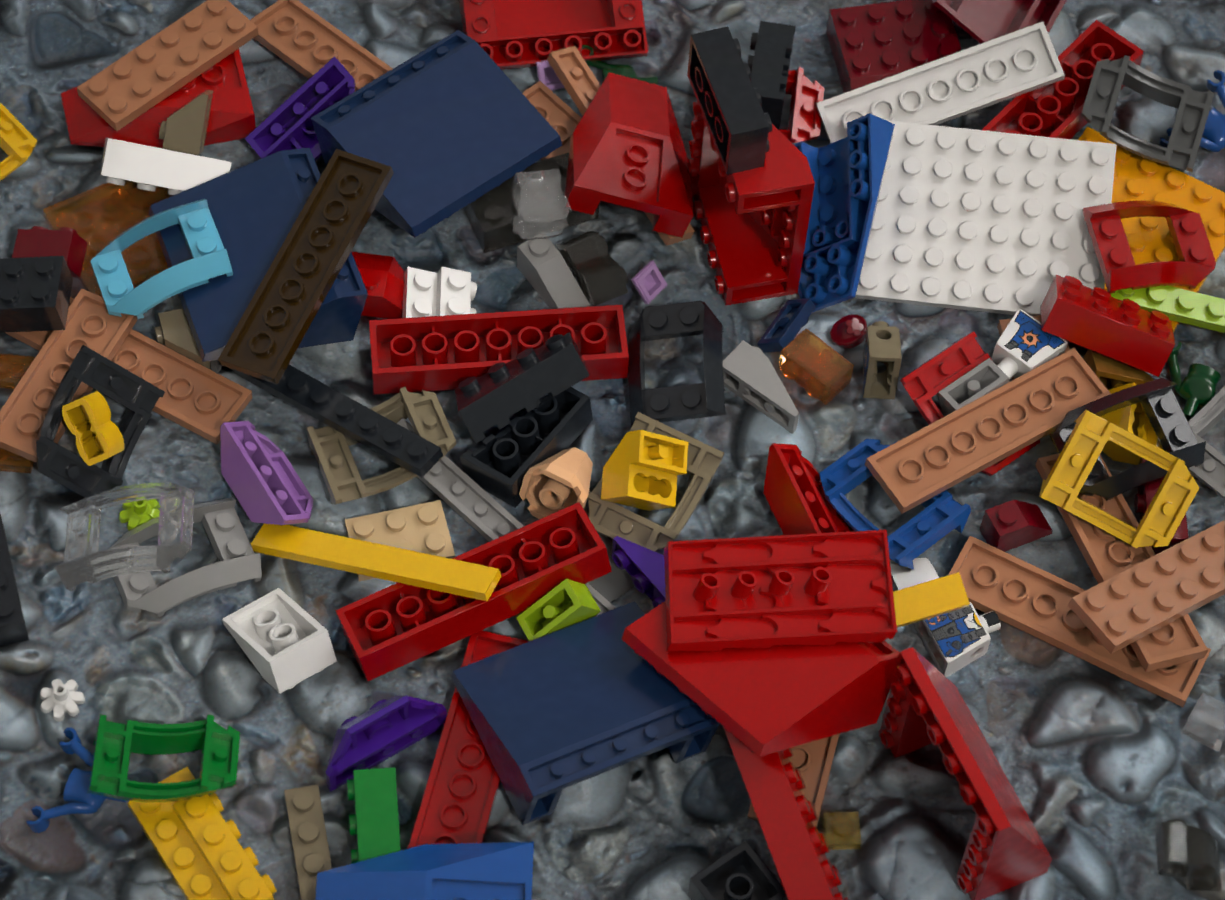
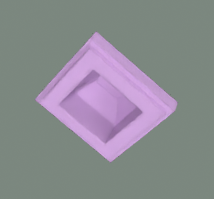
[536,60,565,90]
[631,260,668,304]

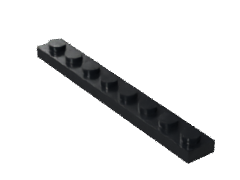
[232,365,443,478]

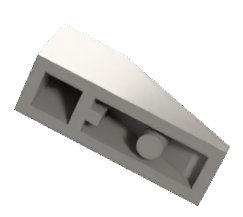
[517,232,590,309]
[723,340,799,434]

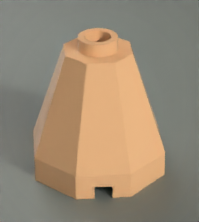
[519,447,593,519]

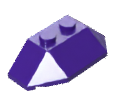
[245,56,355,161]
[326,695,447,792]

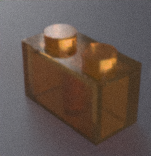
[779,328,854,405]

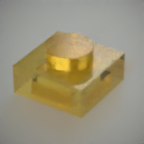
[823,812,861,850]

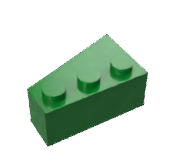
[347,767,401,863]

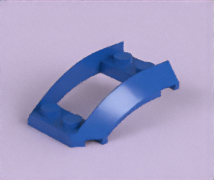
[819,439,971,569]

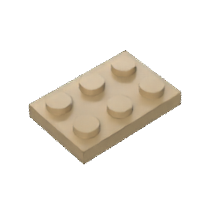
[345,500,455,582]

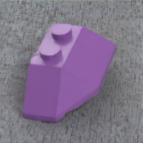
[220,421,314,525]

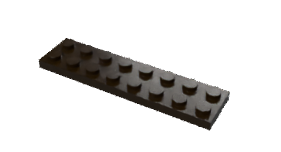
[218,149,394,385]

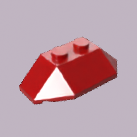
[351,251,405,319]
[763,443,850,535]

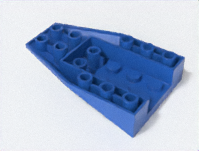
[794,113,895,313]
[315,842,534,900]

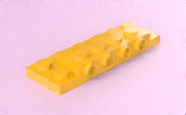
[127,767,277,900]

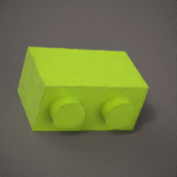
[516,579,601,641]

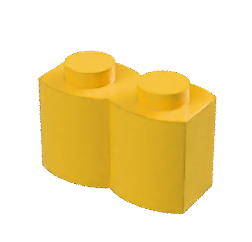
[62,391,125,466]

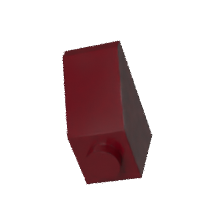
[980,499,1053,552]

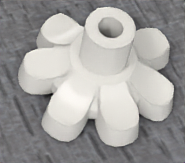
[40,679,85,721]

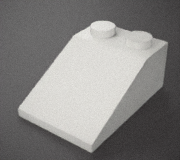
[222,588,337,693]

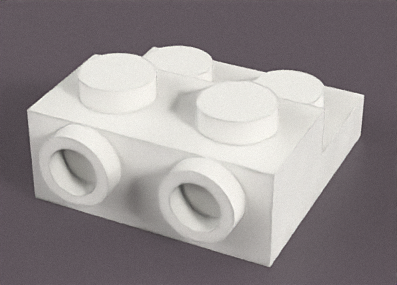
[402,266,477,318]

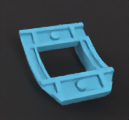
[90,199,233,319]

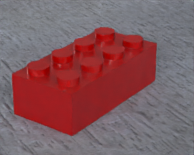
[1040,275,1175,377]

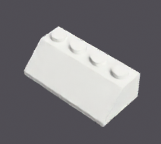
[100,138,232,195]

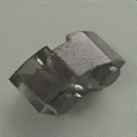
[556,231,628,306]
[1155,819,1222,891]

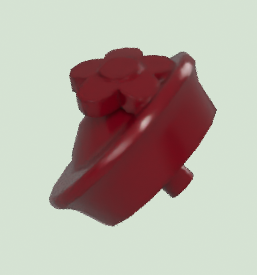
[830,315,867,348]

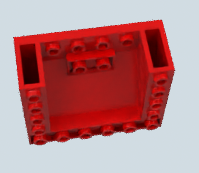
[459,0,648,70]
[687,101,815,306]
[622,601,900,757]
[879,647,1052,900]

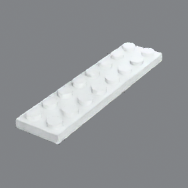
[816,21,1065,144]

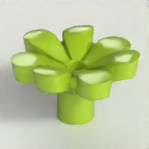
[119,493,162,531]

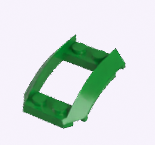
[87,714,240,802]

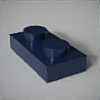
[757,298,816,353]

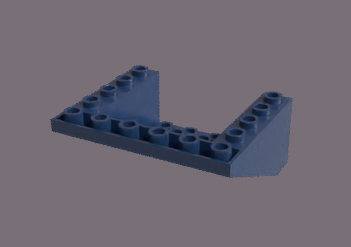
[311,30,562,238]
[149,148,368,362]
[451,601,720,826]

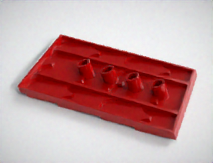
[664,530,897,651]

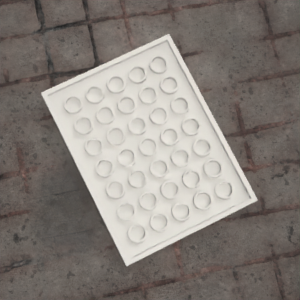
[855,120,1117,316]

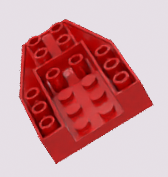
[61,48,256,151]
[563,72,694,238]

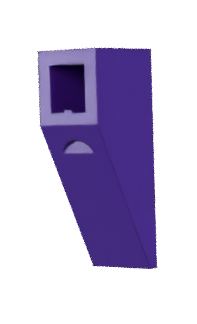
[611,536,666,608]

